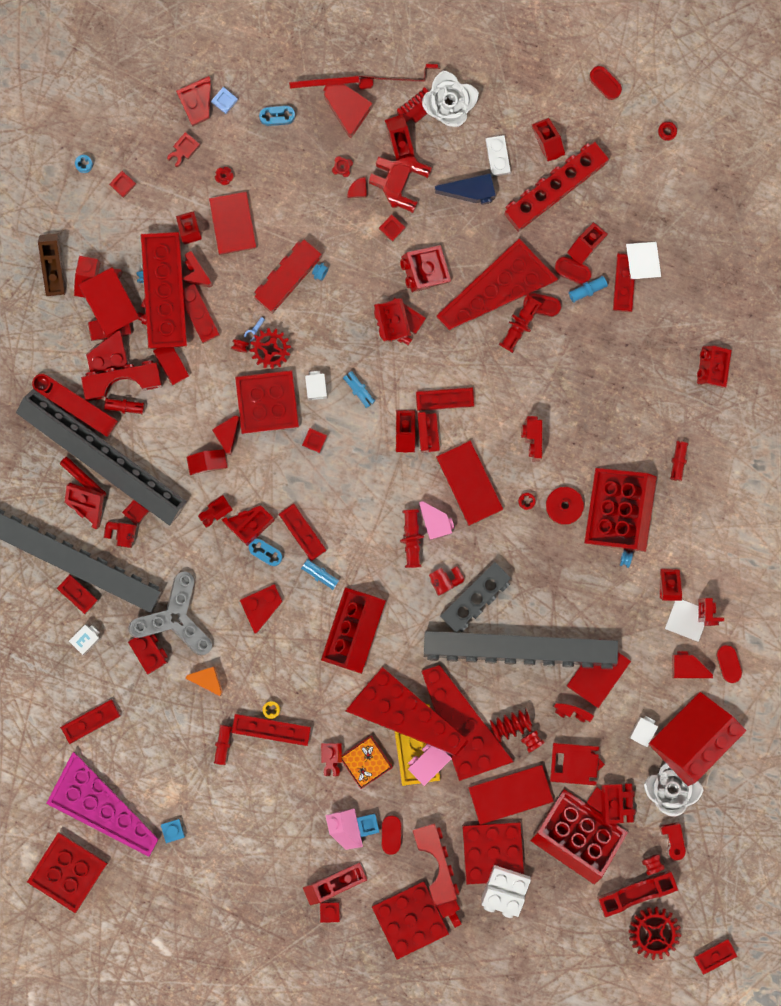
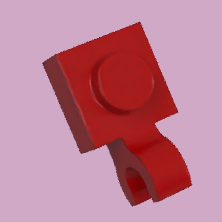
[198,495,233,528]
[437,901,462,928]

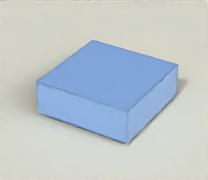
[211,87,238,114]

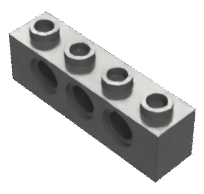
[440,562,511,633]

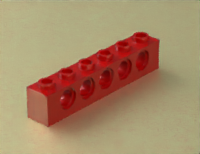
[504,142,609,232]

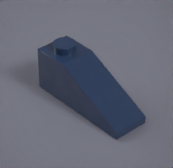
[435,173,496,205]

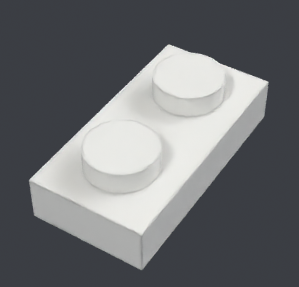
[485,135,511,177]

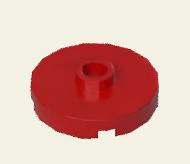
[546,487,584,525]

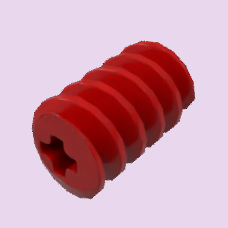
[489,708,532,742]

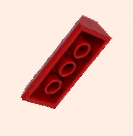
[321,587,386,674]

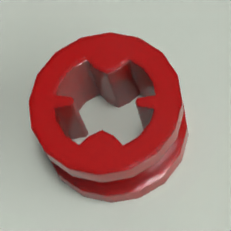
[231,339,249,353]
[518,493,536,510]

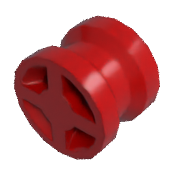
[521,730,545,753]
[642,854,665,876]

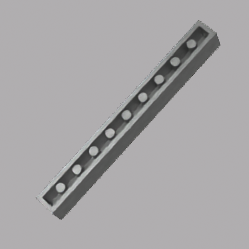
[16,389,187,526]
[0,509,162,613]
[424,631,618,669]

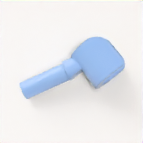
[244,317,265,341]

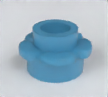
[312,263,328,281]

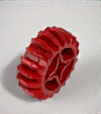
[628,906,681,960]

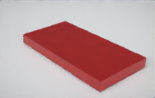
[436,440,503,526]
[468,765,554,825]

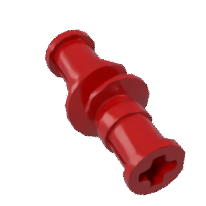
[498,295,543,353]
[400,509,424,568]

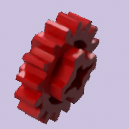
[249,328,291,369]

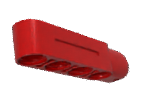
[32,374,118,438]

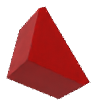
[212,416,240,455]
[186,449,228,475]

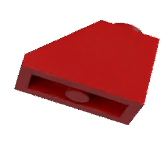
[385,114,415,161]
[532,118,565,161]
[567,222,608,265]
[74,255,101,298]
[396,410,415,453]
[672,651,713,678]

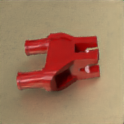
[368,156,432,213]

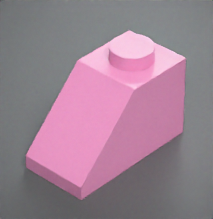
[419,502,455,540]
[325,809,363,850]

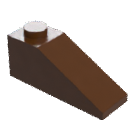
[38,233,65,296]

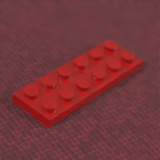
[140,232,187,349]

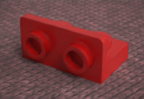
[697,346,732,388]
[417,412,440,453]
[698,598,724,626]
[128,634,168,675]

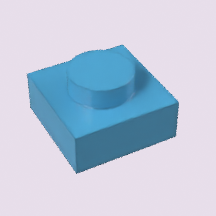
[357,813,380,837]
[161,819,185,843]

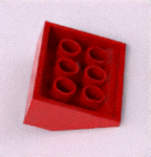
[584,468,657,552]
[648,692,747,786]
[530,789,628,885]

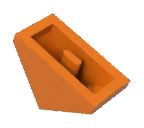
[185,667,223,696]

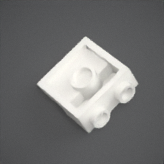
[481,865,531,918]

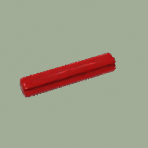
[60,457,107,498]

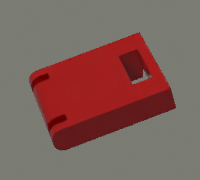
[550,743,599,786]

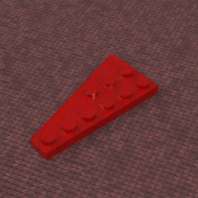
[436,239,558,331]
[421,665,514,781]
[345,667,469,756]

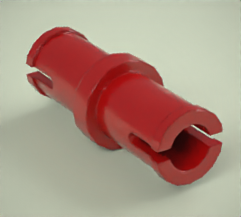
[104,398,144,415]
[670,441,688,481]
[214,725,232,765]

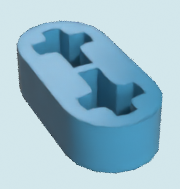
[259,106,295,126]
[249,539,282,566]

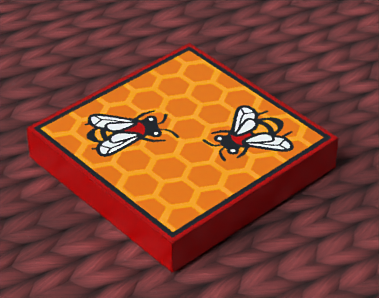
[342,736,393,789]

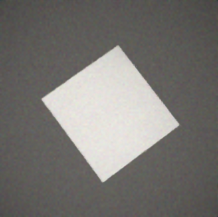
[626,242,661,279]
[665,600,704,642]

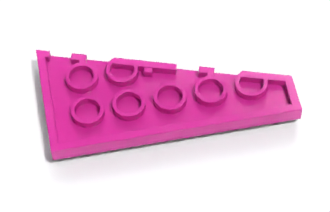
[46,752,159,857]

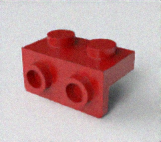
[374,298,411,342]

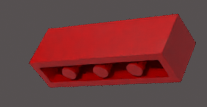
[254,239,322,314]

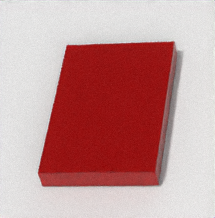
[209,192,256,255]
[78,267,139,336]
[567,639,631,708]

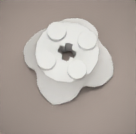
[422,70,479,127]
[644,763,704,817]

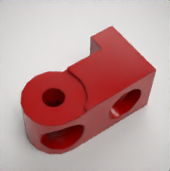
[659,822,686,860]

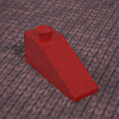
[303,862,367,906]

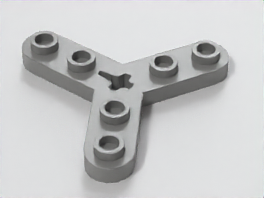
[128,572,212,655]

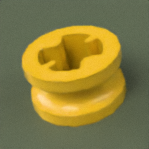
[262,701,280,719]

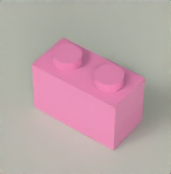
[408,744,452,786]

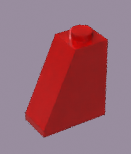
[323,84,373,138]

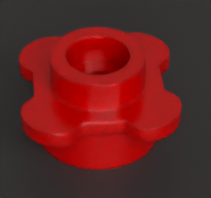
[332,156,353,177]

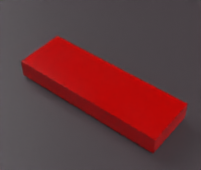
[613,253,635,312]
[416,387,474,411]
[278,504,327,561]
[60,699,121,744]

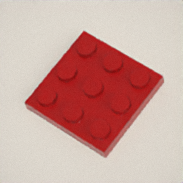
[235,370,299,435]
[462,822,524,885]
[27,832,108,914]
[372,881,449,960]

